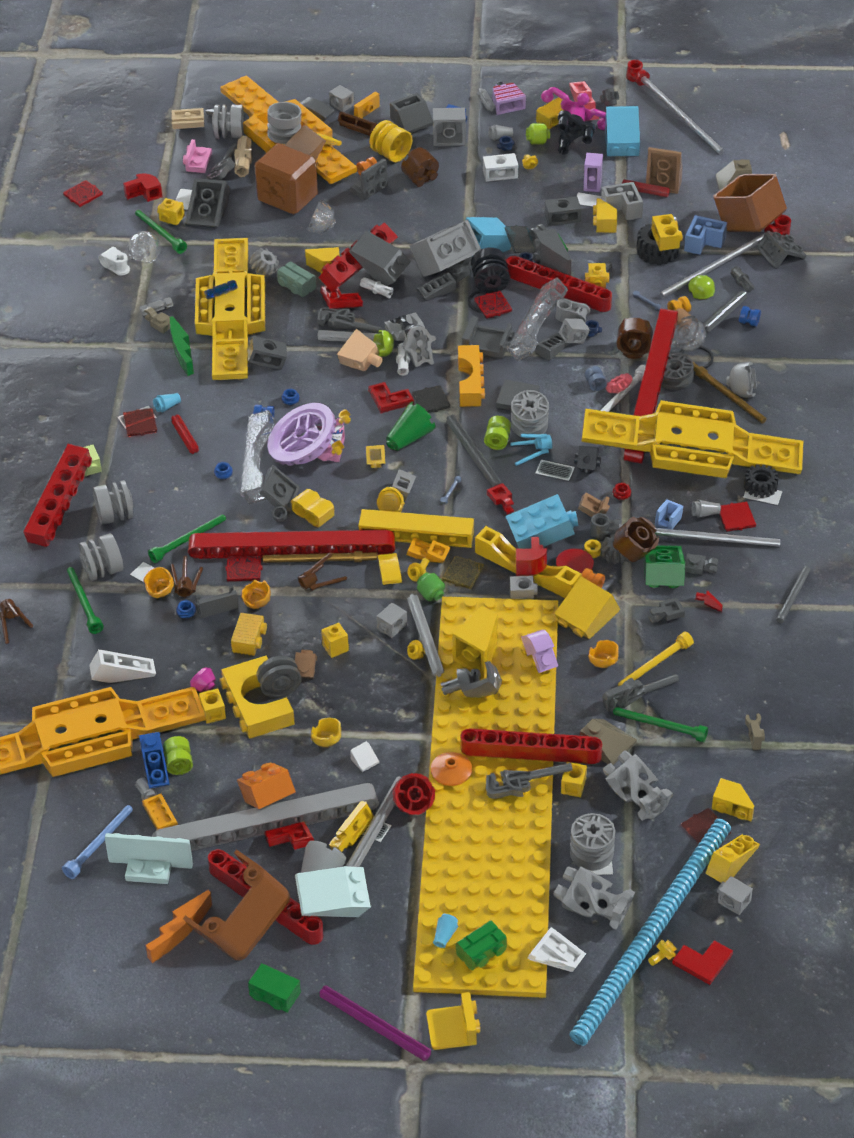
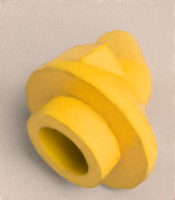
[522,154,538,169]
[407,558,430,581]
[407,640,426,660]
[648,940,677,966]

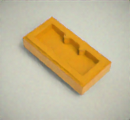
[354,91,380,118]
[142,793,178,830]

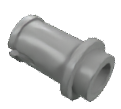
[135,777,157,801]

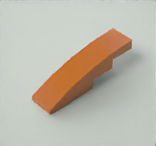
[146,890,212,963]

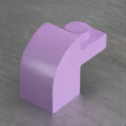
[521,630,558,673]

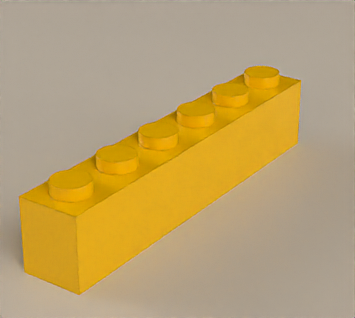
[358,509,474,548]

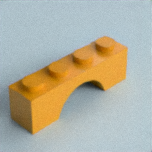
[458,345,485,407]

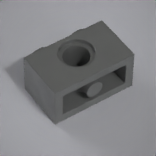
[544,197,581,226]
[247,336,287,370]

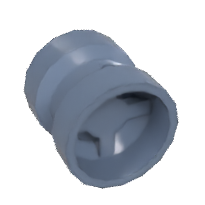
[585,366,607,391]

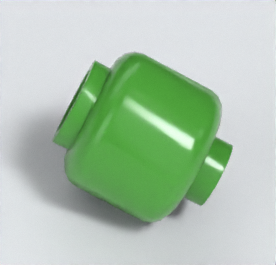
[417,572,445,601]

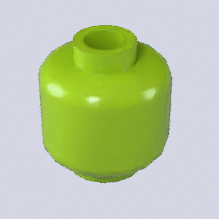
[526,123,550,145]

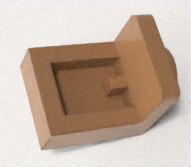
[578,492,610,517]
[295,650,317,679]

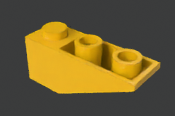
[705,834,760,883]

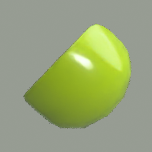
[688,275,715,299]
[373,330,394,357]

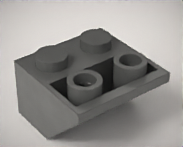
[390,93,433,133]

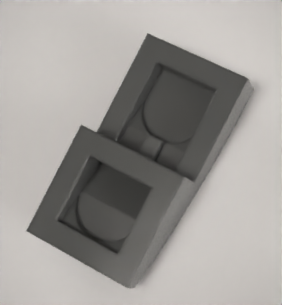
[301,97,334,122]

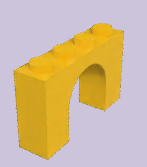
[219,655,295,739]

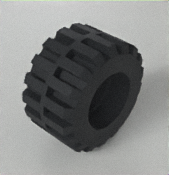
[636,224,679,265]

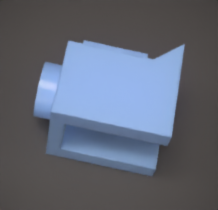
[654,499,683,529]

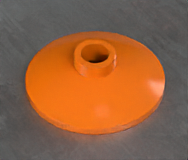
[431,752,472,786]

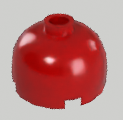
[392,773,435,815]

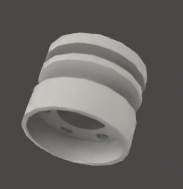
[267,102,301,144]
[212,105,244,139]
[511,390,549,439]
[93,480,134,525]
[79,533,124,581]
[570,813,616,871]

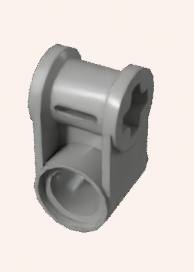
[555,299,590,322]

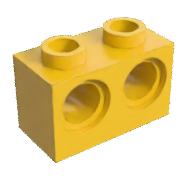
[651,214,683,251]

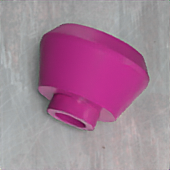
[190,667,216,693]

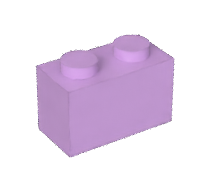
[583,153,603,192]

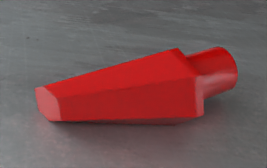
[695,591,723,612]

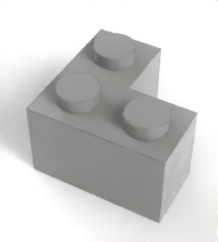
[601,182,643,220]

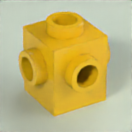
[157,198,185,225]
[585,263,609,289]

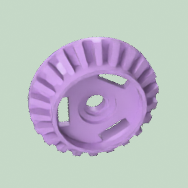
[267,403,336,466]

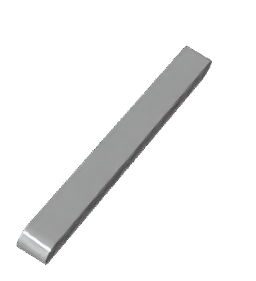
[152,783,379,851]

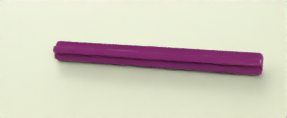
[319,985,431,1061]

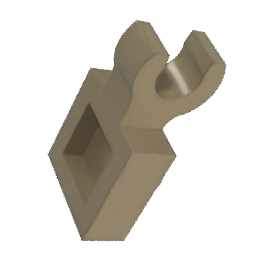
[144,307,170,334]
[745,713,765,750]

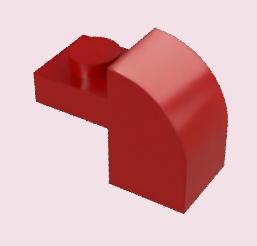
[123,173,163,202]
[516,537,547,576]

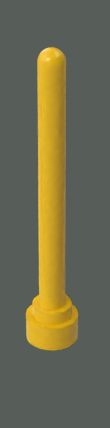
[618,631,694,686]

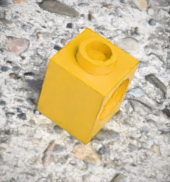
[321,623,349,658]
[199,689,226,724]
[561,762,587,798]

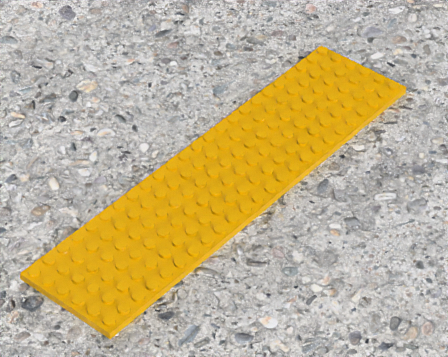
[413,596,558,998]

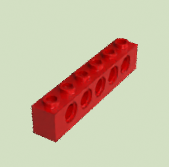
[318,222,398,292]
[23,444,92,547]

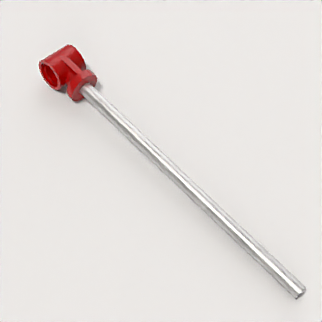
[626,60,724,155]
[659,215,791,298]

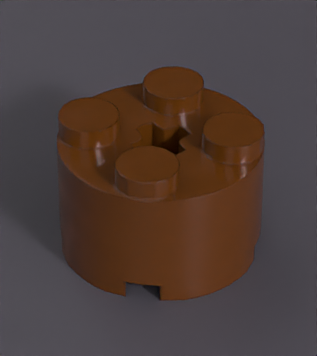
[401,147,439,187]
[616,318,653,359]
[613,517,659,563]

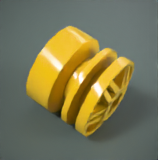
[369,120,413,163]

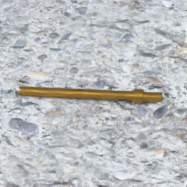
[693,362,767,424]
[263,551,377,563]

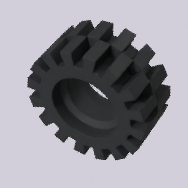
[744,464,779,498]

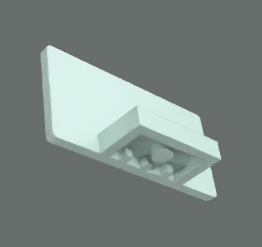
[105,833,193,884]

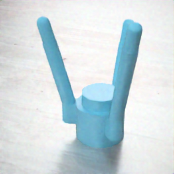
[510,433,552,466]

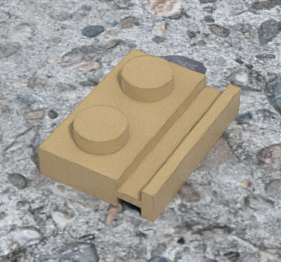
[172,108,204,129]

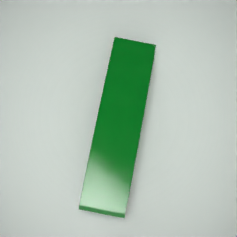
[170,316,194,376]

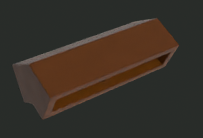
[337,111,377,136]

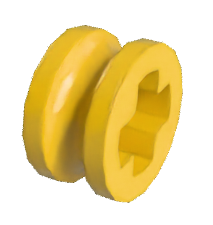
[584,539,601,558]

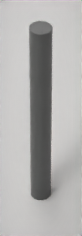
[776,566,810,623]

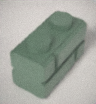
[277,261,317,297]

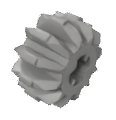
[249,248,279,277]

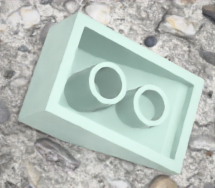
[295,866,371,917]

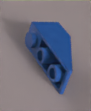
[139,732,170,789]

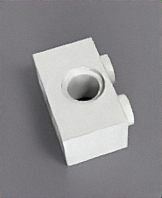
[483,153,518,182]

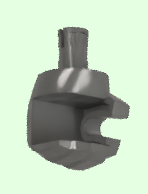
[441,661,502,698]

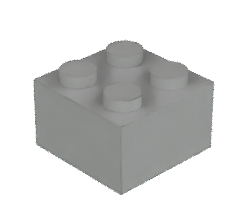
[433,108,466,146]

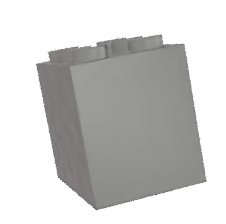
[409,220,481,277]

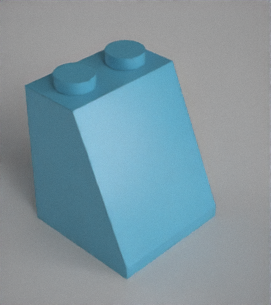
[605,106,640,156]
[465,217,516,257]

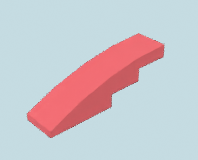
[569,81,599,121]

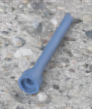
[62,805,133,879]

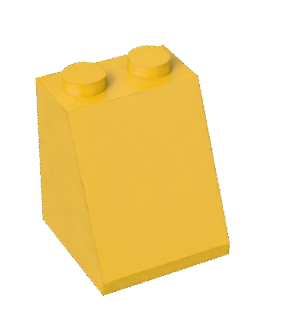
[554,576,620,639]
[452,605,498,678]

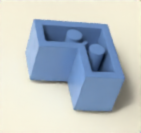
[684,215,727,255]

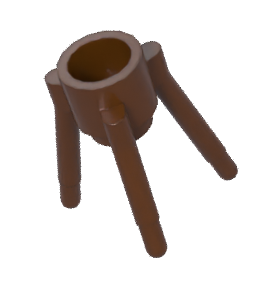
[297,553,347,591]
[170,556,203,597]
[0,599,33,644]

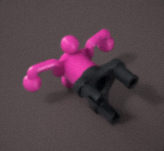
[541,87,606,155]

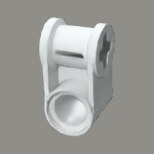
[99,247,130,276]

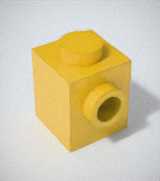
[366,445,385,468]

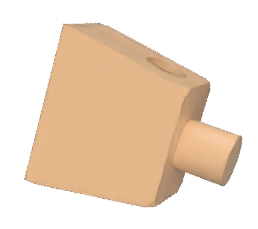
[337,329,383,371]

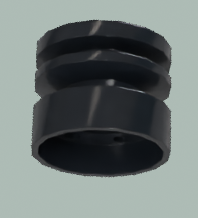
[471,247,510,294]

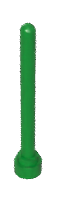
[135,210,187,254]
[148,515,226,563]
[67,567,104,634]
[613,707,708,743]

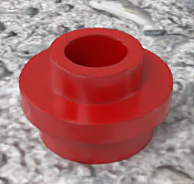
[612,483,631,500]

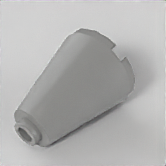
[297,841,346,894]

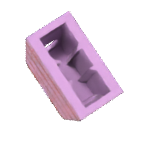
[492,82,526,115]

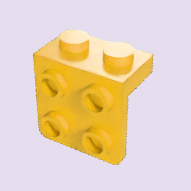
[426,992,480,1050]

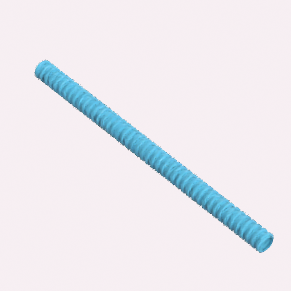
[569,819,731,1046]

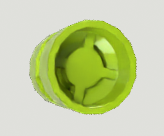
[484,415,511,450]
[163,736,193,775]

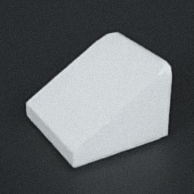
[350,741,379,772]

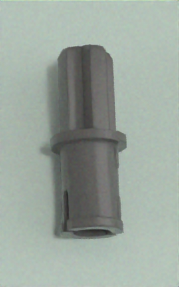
[730,266,754,293]

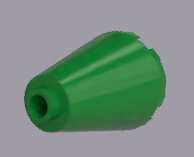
[386,402,436,451]

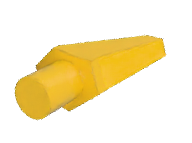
[317,133,342,146]

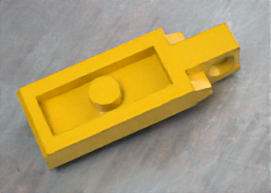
[329,801,374,852]

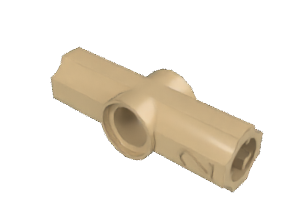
[234,136,252,177]

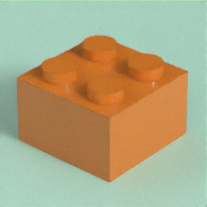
[237,762,296,809]

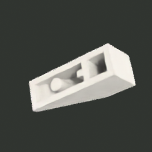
[89,649,156,683]

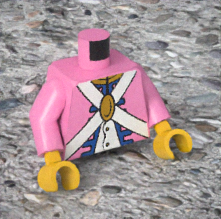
[302,409,351,462]

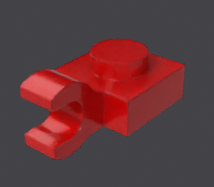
[487,483,514,514]

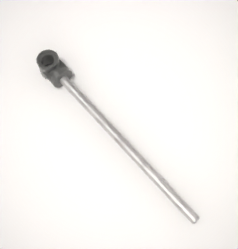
[590,513,780,547]

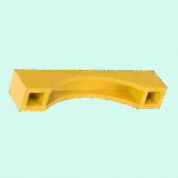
[475,526,582,598]

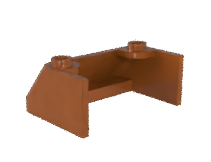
[183,849,290,960]

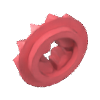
[606,373,633,394]

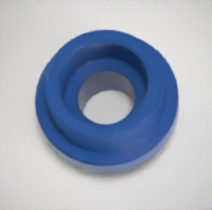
[282,389,300,405]
[214,462,233,479]
[176,600,196,618]

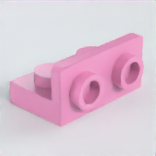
[183,139,212,173]

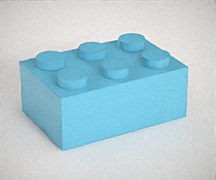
[506,494,575,549]

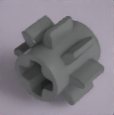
[600,88,619,107]

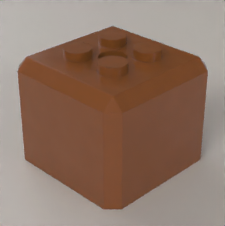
[255,143,318,215]
[713,174,787,232]

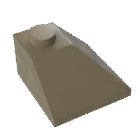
[716,159,752,191]
[580,719,637,765]

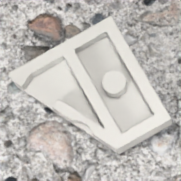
[527,927,586,972]

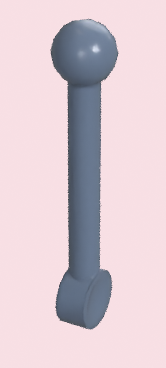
[633,291,661,311]
[440,476,461,505]

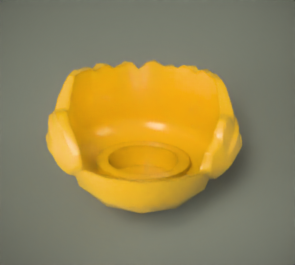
[377,487,405,512]

